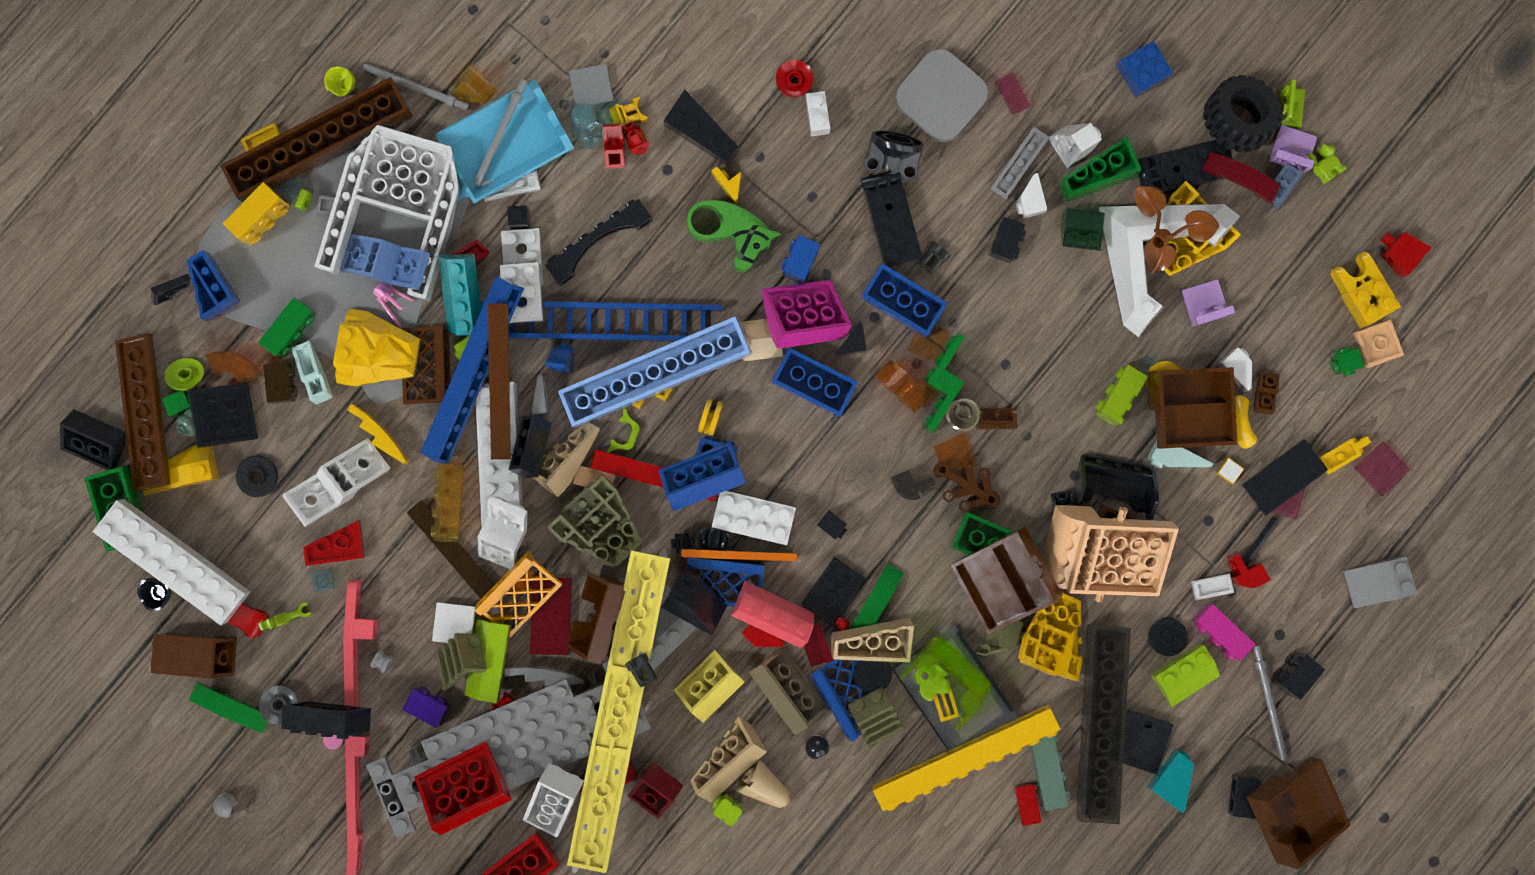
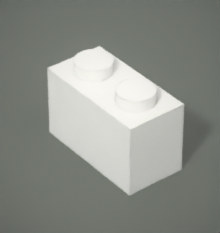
[805,91,830,137]

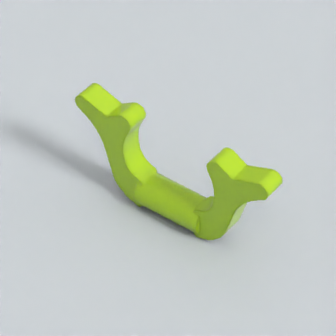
[607,409,640,453]

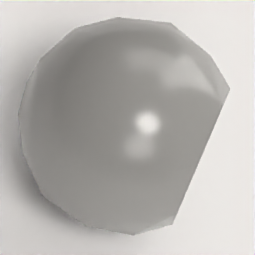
[213,793,238,818]

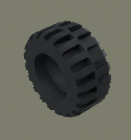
[1203,75,1283,152]

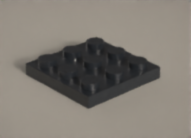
[187,382,258,448]

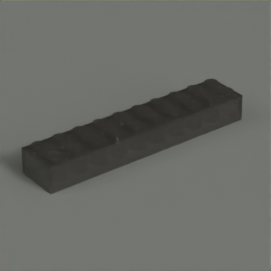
[1076,624,1131,825]

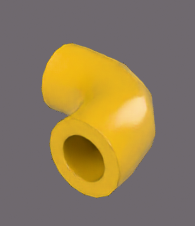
[1235,395,1257,449]

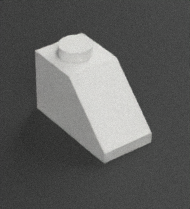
[1016,173,1047,219]
[1217,347,1252,392]

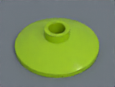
[164,358,204,391]

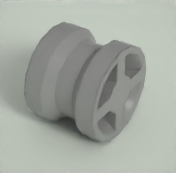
[371,650,394,674]

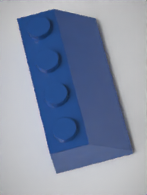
[659,442,746,511]

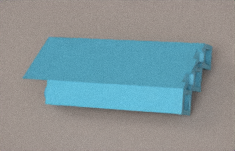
[435,79,574,203]

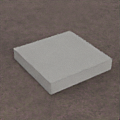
[569,64,614,109]

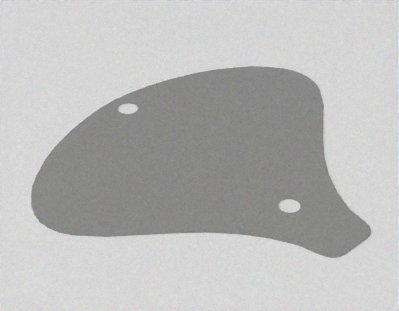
[193,143,469,404]

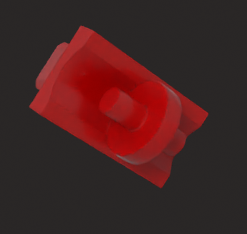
[623,121,649,155]

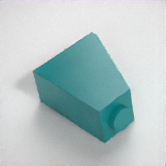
[1147,750,1194,813]

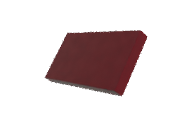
[530,577,572,655]

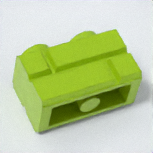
[712,792,743,827]

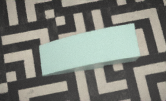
[292,341,333,405]

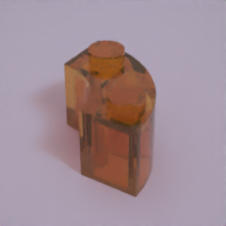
[205,351,263,383]
[875,360,930,413]

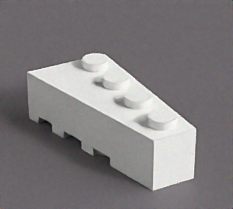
[1048,123,1102,169]

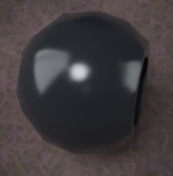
[805,735,829,759]

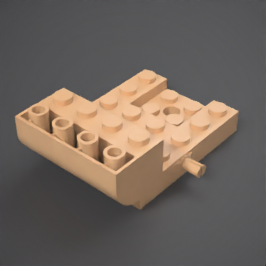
[1042,505,1179,603]

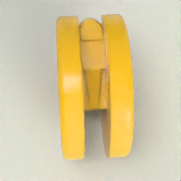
[698,398,723,436]

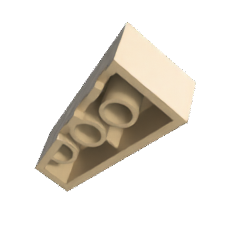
[830,618,914,662]
[690,717,767,802]

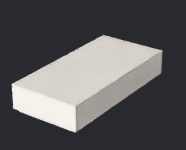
[1191,573,1234,600]

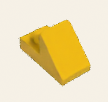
[711,167,741,204]

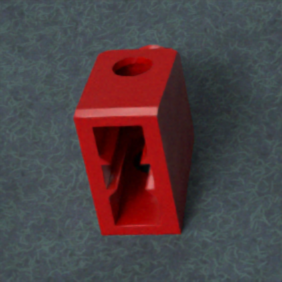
[1380,232,1431,278]

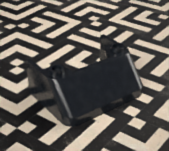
[1073,454,1160,520]

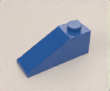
[545,344,575,373]

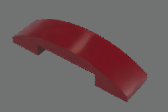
[1202,152,1280,203]

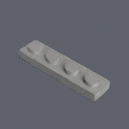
[990,127,1049,200]

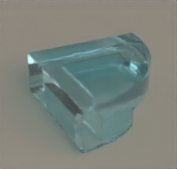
[1141,355,1156,376]

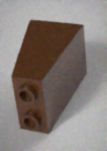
[151,633,237,679]

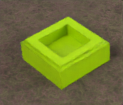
[294,189,313,212]

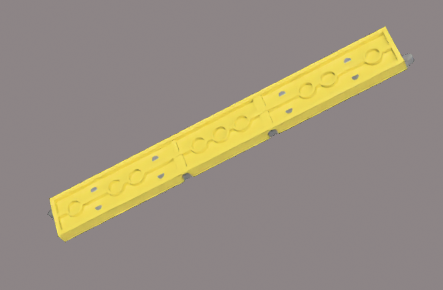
[567,549,671,873]

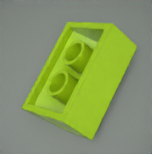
[1150,643,1220,707]

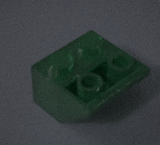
[1061,208,1105,251]

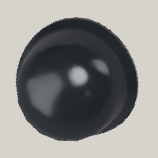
[137,577,171,611]

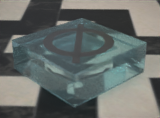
[274,178,303,200]
[311,570,335,592]

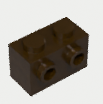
[263,362,297,404]

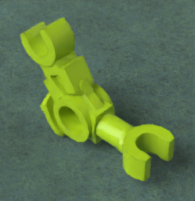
[258,603,311,631]

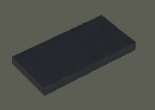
[1241,439,1328,516]

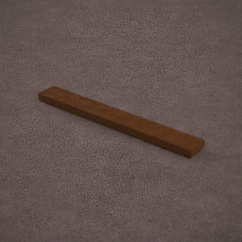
[488,303,511,460]

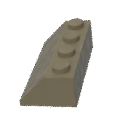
[749,646,829,735]

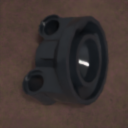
[864,130,924,181]

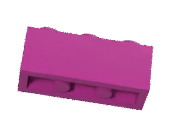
[1193,604,1256,661]

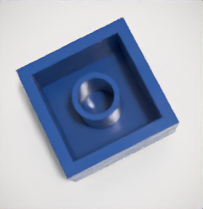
[1116,40,1173,98]
[781,235,820,284]

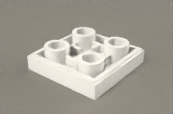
[432,602,476,643]

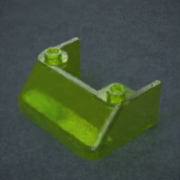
[898,636,991,731]

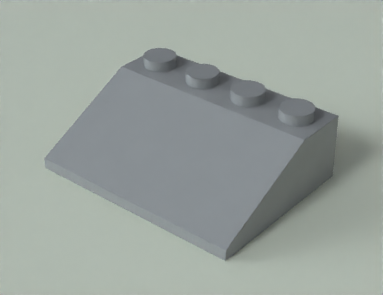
[646,584,697,677]

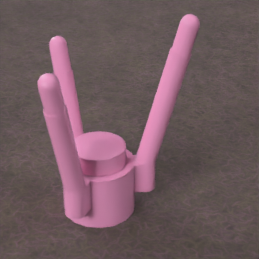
[373,282,415,328]

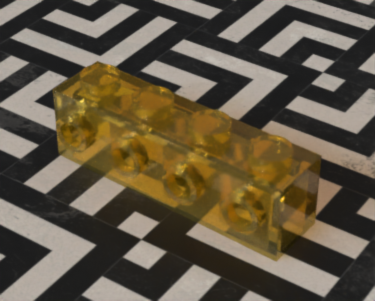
[431,463,464,543]

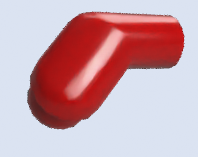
[836,616,849,632]

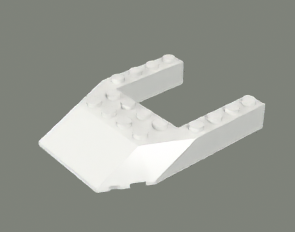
[314,125,459,302]

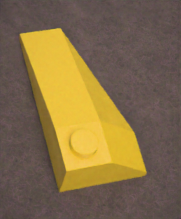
[143,445,220,496]

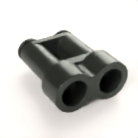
[918,241,951,275]
[625,652,658,688]

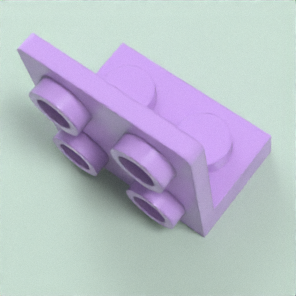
[1269,125,1317,173]
[1181,280,1235,327]

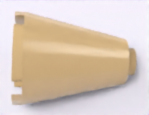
[736,759,791,808]

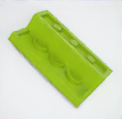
[465,619,511,703]

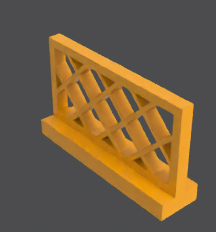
[475,551,562,637]

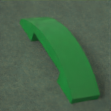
[849,563,904,629]

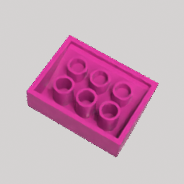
[762,280,852,349]

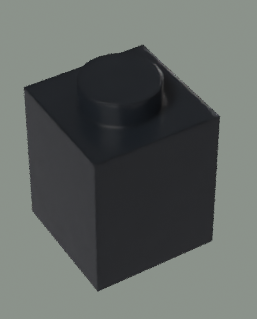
[507,206,530,229]
[817,510,847,539]

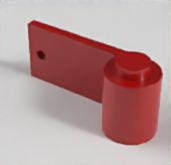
[227,603,270,639]

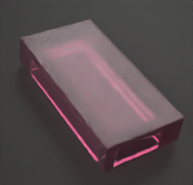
[995,72,1030,116]

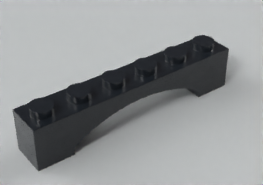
[545,199,653,287]

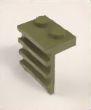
[435,633,487,690]
[848,688,904,748]

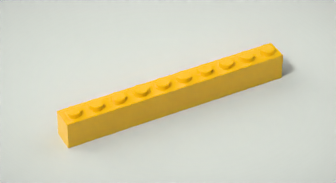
[873,704,1061,811]

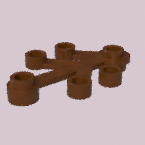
[933,457,1000,512]

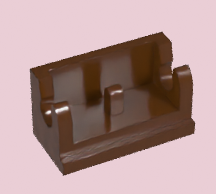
[976,408,1017,430]

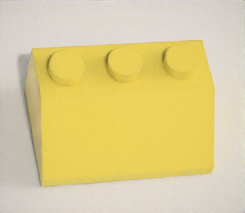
[674,650,745,723]

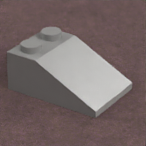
[1343,556,1417,608]

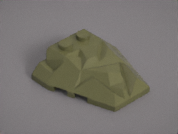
[547,474,643,568]

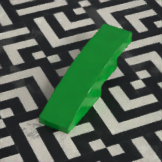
[188,682,268,733]

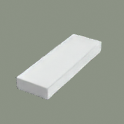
[481,170,541,202]

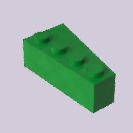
[1059,136,1142,203]

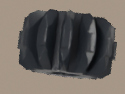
[698,528,731,550]

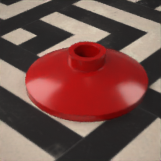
[776,60,814,98]

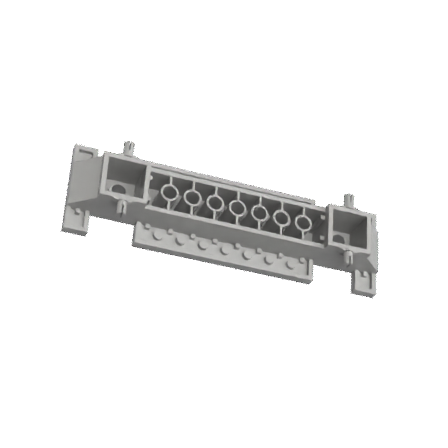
[366,660,652,838]

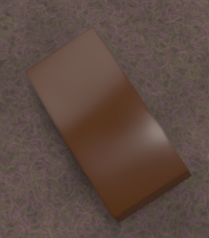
[1253,371,1280,415]

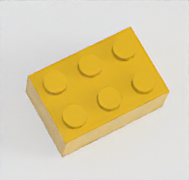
[222,182,291,246]

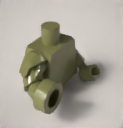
[977,618,1026,656]

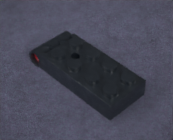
[1137,140,1233,194]
[861,171,922,267]

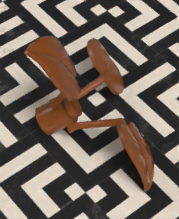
[1134,186,1219,273]

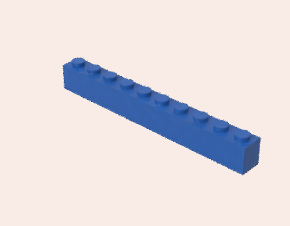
[421,276,524,464]

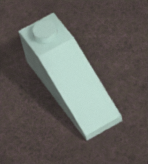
[1147,439,1214,468]

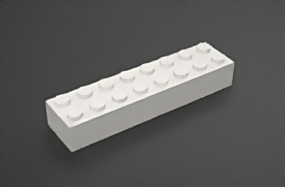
[476,382,523,527]
[93,499,251,625]

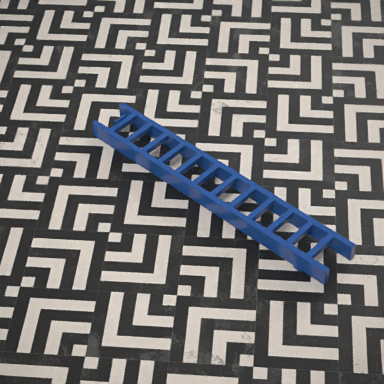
[480,301,723,342]

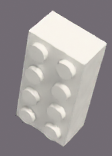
[712,491,796,545]
[523,763,584,837]

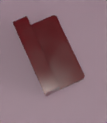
[804,623,833,667]

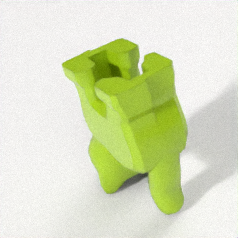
[1307,144,1347,184]

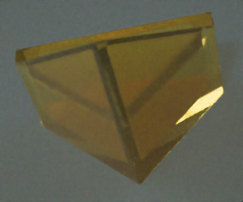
[452,64,497,104]

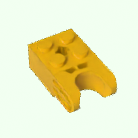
[1330,252,1401,328]

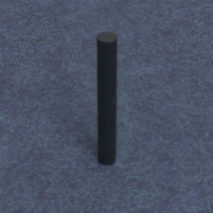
[1242,516,1279,567]

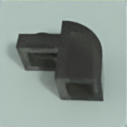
[890,470,935,500]

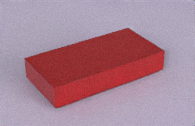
[1015,783,1042,826]

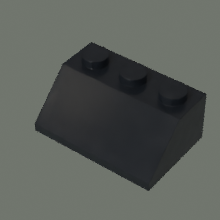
[60,409,126,470]

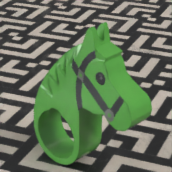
[687,200,781,273]

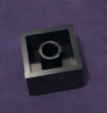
[1271,651,1325,700]

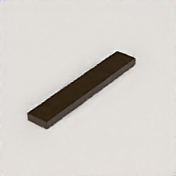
[407,500,495,599]

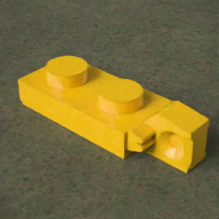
[1319,436,1371,475]

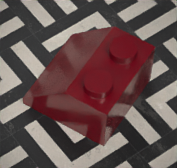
[628,762,684,819]

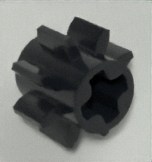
[671,533,694,553]

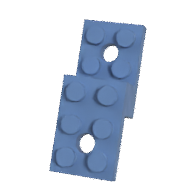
[340,234,430,290]

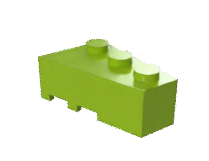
[1094,364,1148,427]

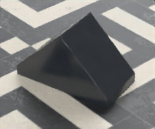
[836,321,867,356]

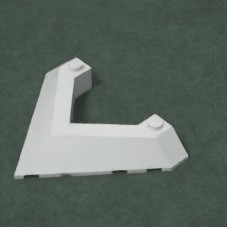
[1099,204,1240,337]

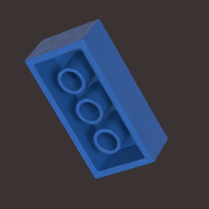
[861,263,947,338]
[772,348,858,418]

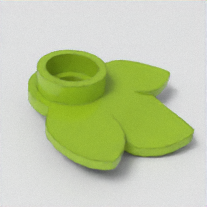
[914,664,950,702]

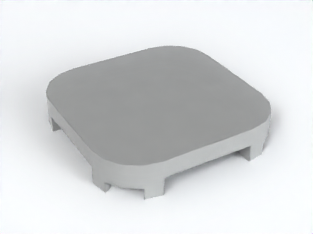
[895,49,988,142]

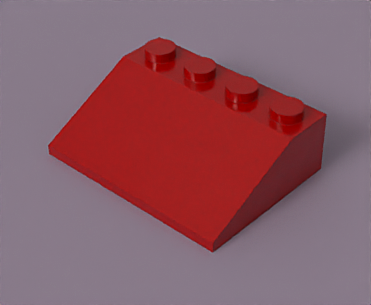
[414,741,512,836]

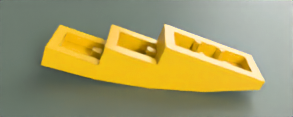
[347,404,410,464]

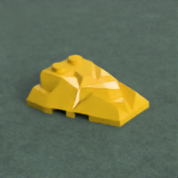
[1144,181,1241,276]
[333,309,421,387]
[1018,593,1082,681]

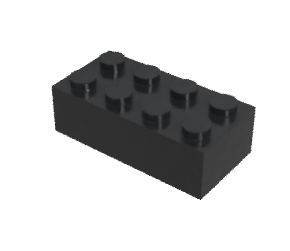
[281,701,371,739]

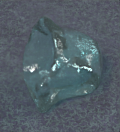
[570,103,611,150]

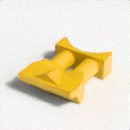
[608,97,648,129]

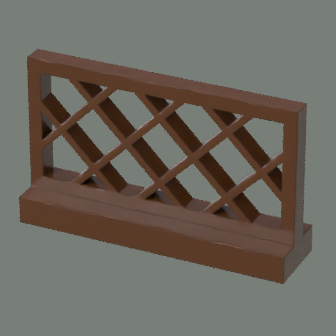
[401,325,451,405]

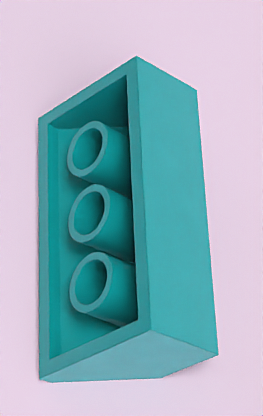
[438,254,482,335]

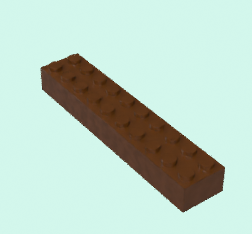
[220,77,413,202]

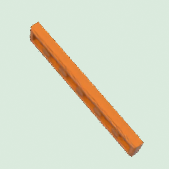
[679,549,797,561]

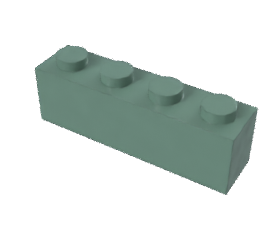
[1030,734,1070,811]

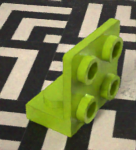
[1277,79,1305,129]

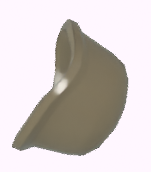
[946,398,980,431]

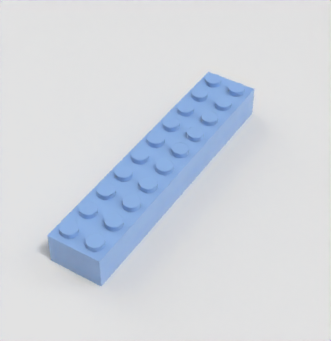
[558,316,753,427]

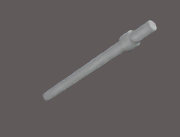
[363,63,470,111]
[473,79,528,186]
[1253,645,1288,760]

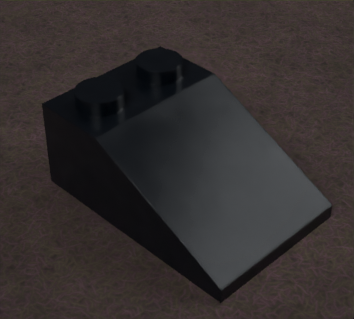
[661,568,727,636]

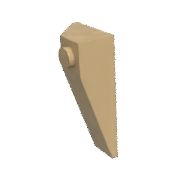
[533,423,600,497]

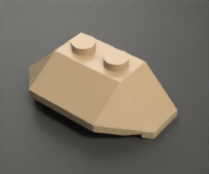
[740,319,791,361]

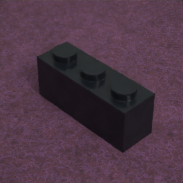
[508,415,552,478]

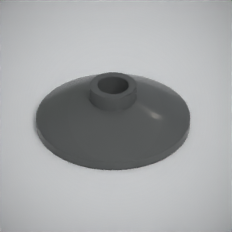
[259,685,298,725]

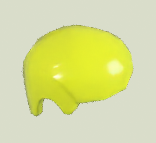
[324,66,356,97]

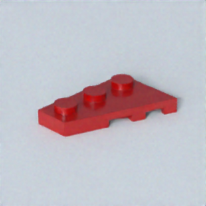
[303,520,365,566]

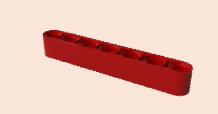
[590,450,720,502]

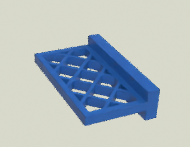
[687,557,765,607]
[810,659,863,741]

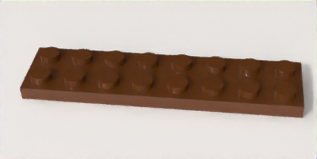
[115,333,170,492]

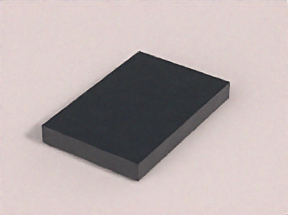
[802,557,866,626]

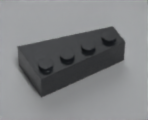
[664,89,738,167]

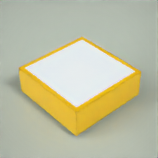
[1216,458,1244,485]

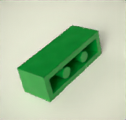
[258,297,317,358]

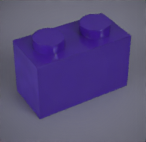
[402,686,451,728]

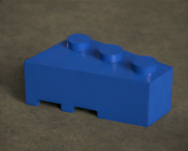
[187,250,240,322]

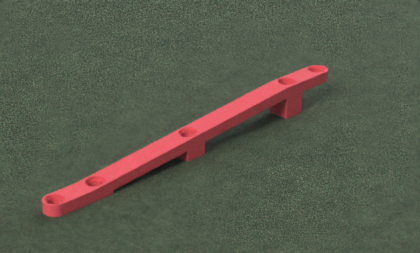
[343,579,378,875]

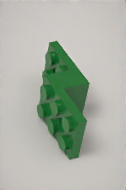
[923,333,965,434]

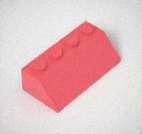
[731,581,814,648]

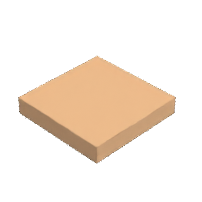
[1353,320,1404,368]

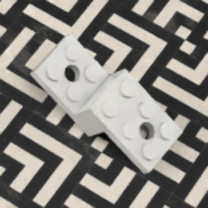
[500,228,544,323]
[282,438,391,527]
[478,496,527,569]

